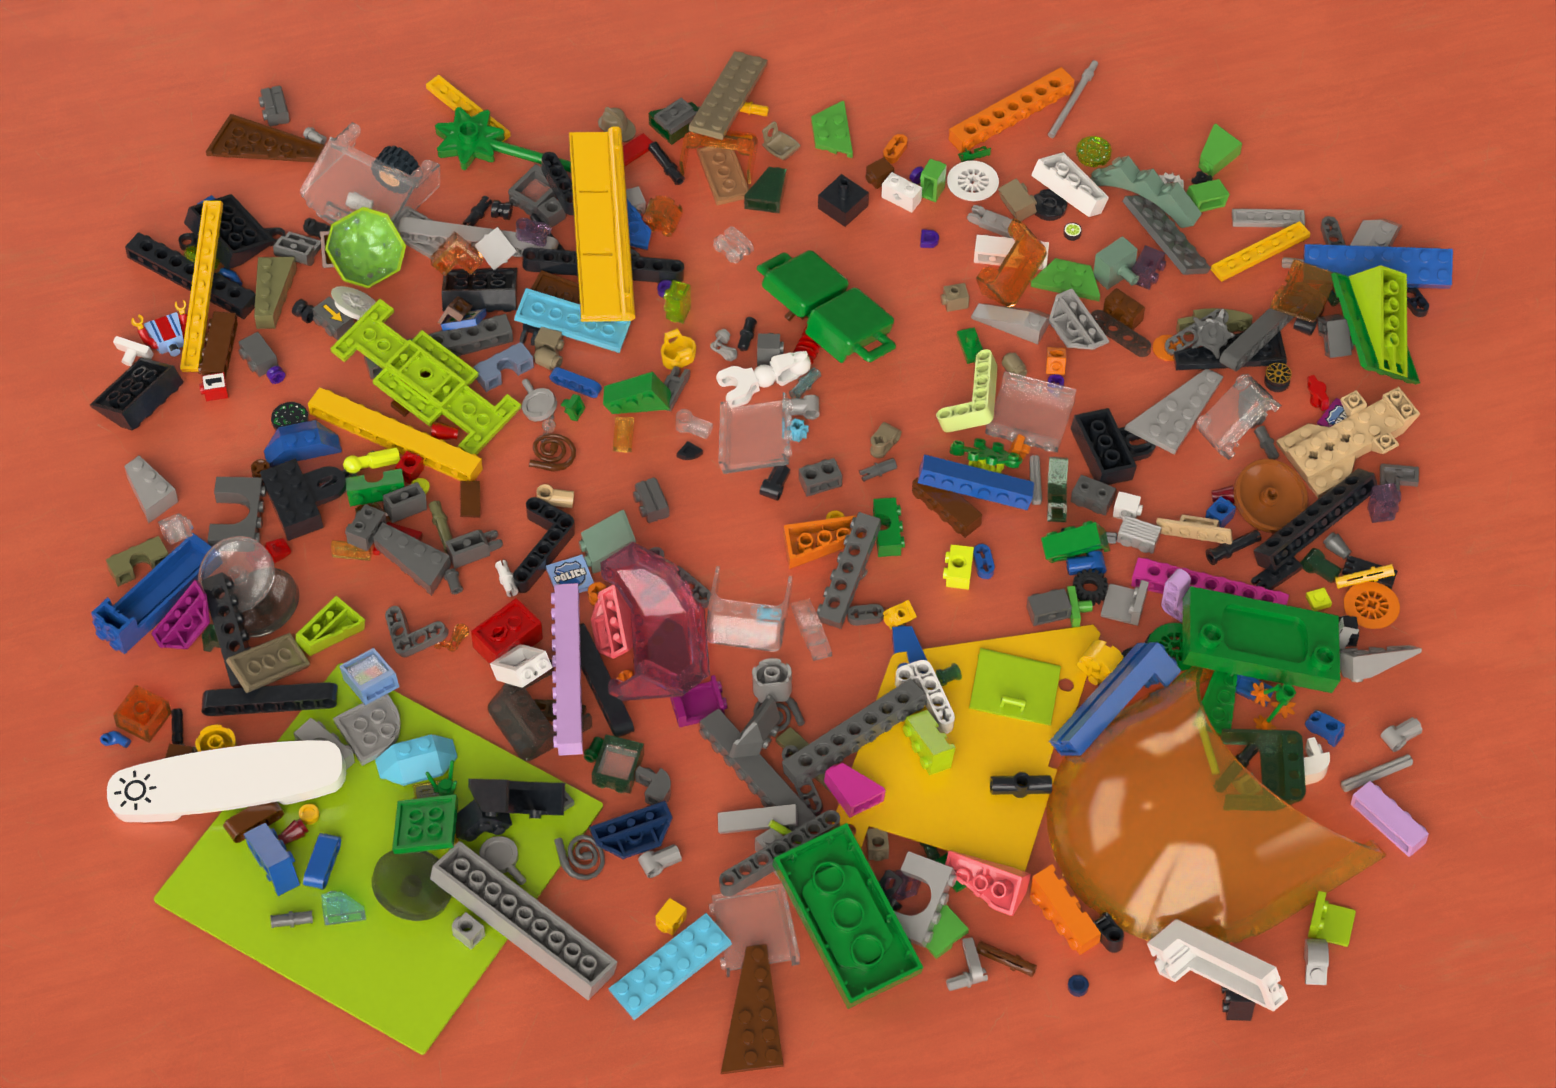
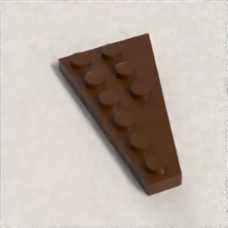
[206,114,326,163]
[721,944,783,1074]

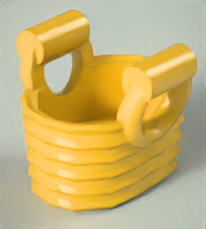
[660,328,696,370]

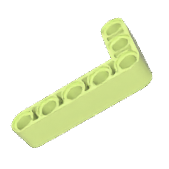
[936,349,998,432]

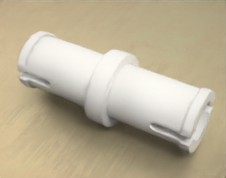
[495,560,519,597]

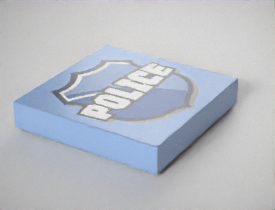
[546,555,594,593]

